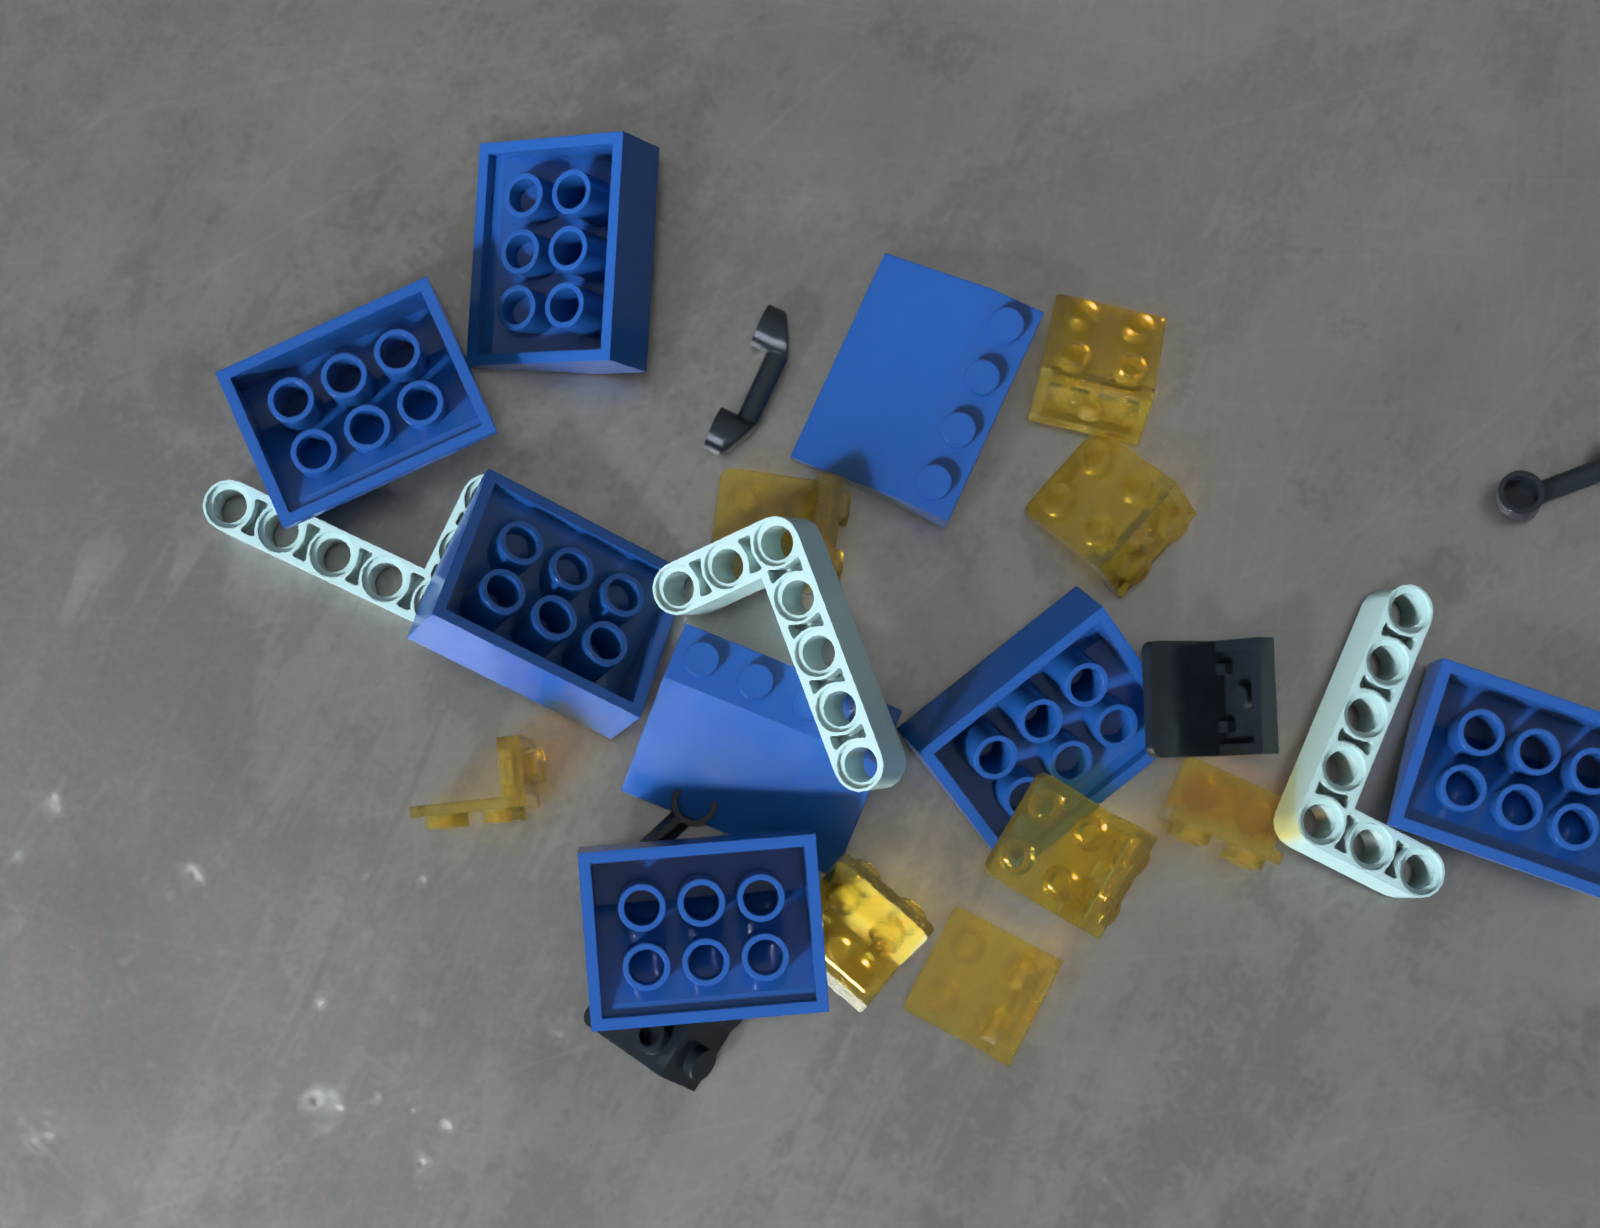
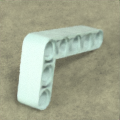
[203,474,484,622]
[652,516,906,792]
[1273,584,1445,898]

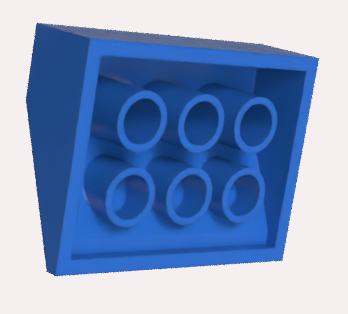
[466,131,660,374]
[790,253,1044,529]
[215,276,498,530]
[407,469,688,739]
[897,586,1157,874]
[621,623,902,878]
[1387,658,1600,898]
[578,828,829,1032]

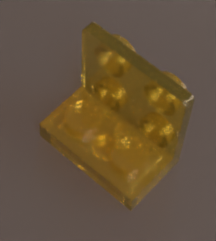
[1028,294,1167,445]
[904,907,1064,1067]

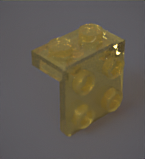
[1026,430,1197,598]
[711,468,851,596]
[409,735,547,830]
[1157,757,1284,872]
[985,773,1158,940]
[819,854,934,1013]

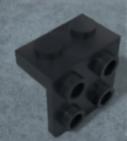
[1141,637,1279,758]
[584,1006,743,1091]

